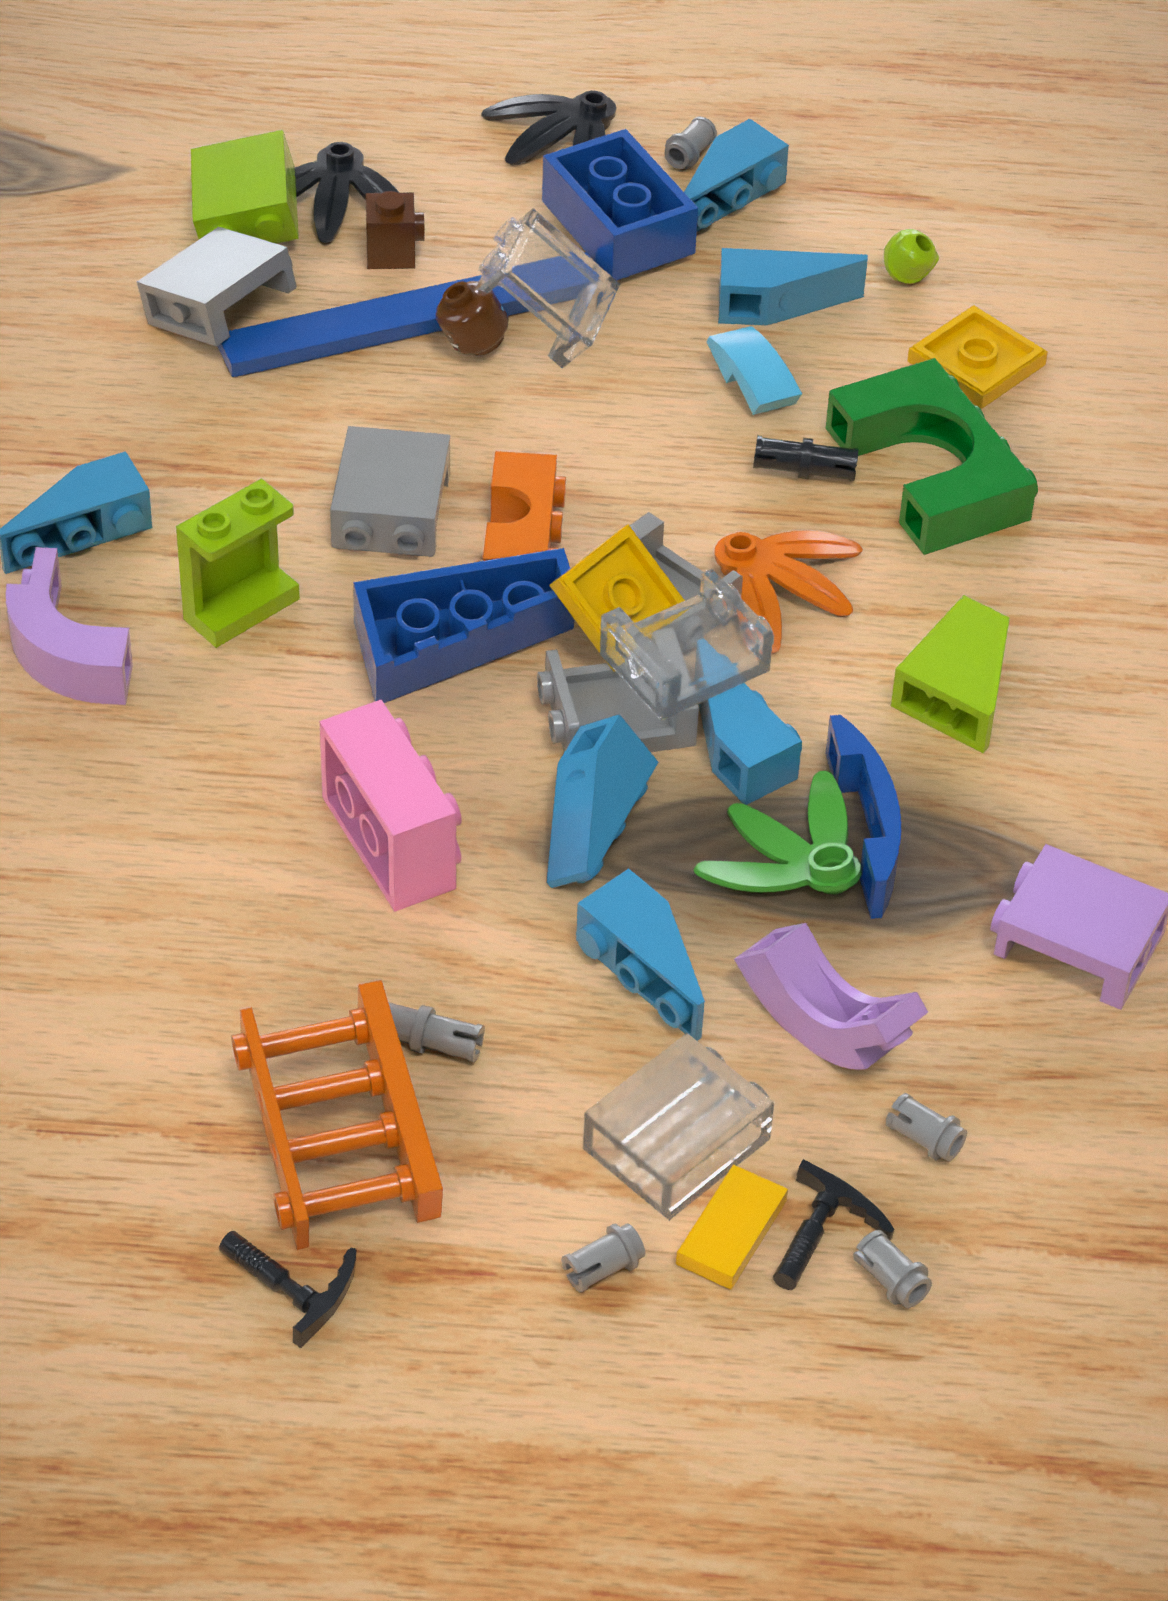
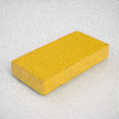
[676,1164,788,1290]

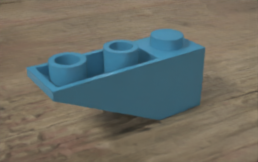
[684,119,789,232]
[718,248,868,326]
[0,451,153,574]
[694,642,802,805]
[547,714,659,888]
[576,868,705,1042]

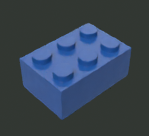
[542,129,698,282]

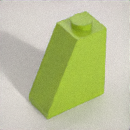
[891,595,1010,753]

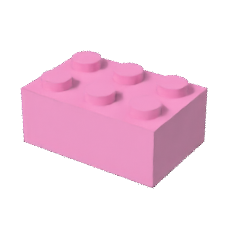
[319,700,462,912]

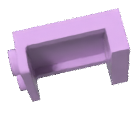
[990,844,1168,1010]

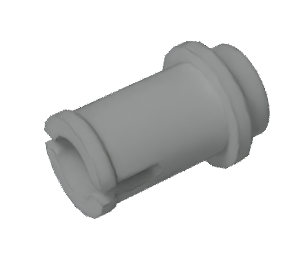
[664,116,717,169]
[886,1093,967,1161]
[561,1223,645,1292]
[853,1230,932,1308]

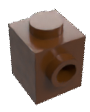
[365,191,425,269]

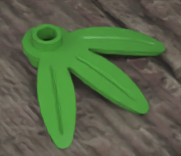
[694,771,862,894]

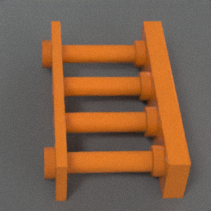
[231,980,443,1250]

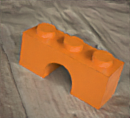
[483,451,566,561]

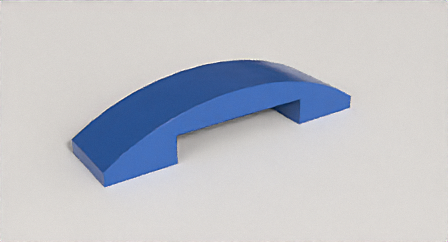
[825,715,901,919]

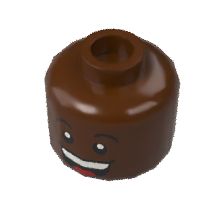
[435,281,509,356]

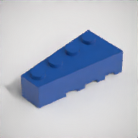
[353,548,575,703]

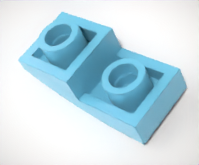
[706,326,802,415]

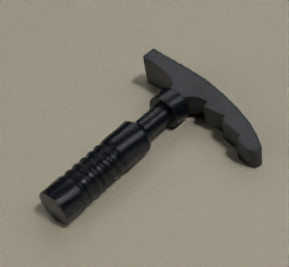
[773,1159,895,1290]
[219,1230,357,1348]

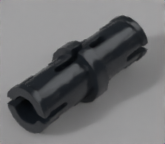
[753,435,859,481]

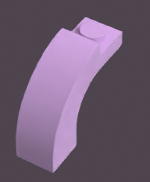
[6,547,133,705]
[734,923,928,1070]

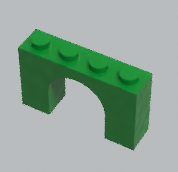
[825,358,1038,555]

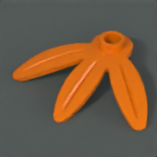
[715,530,863,653]

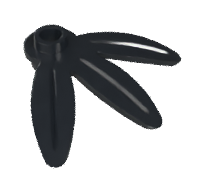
[481,90,616,165]
[295,142,399,243]

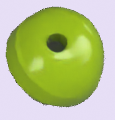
[884,229,939,283]

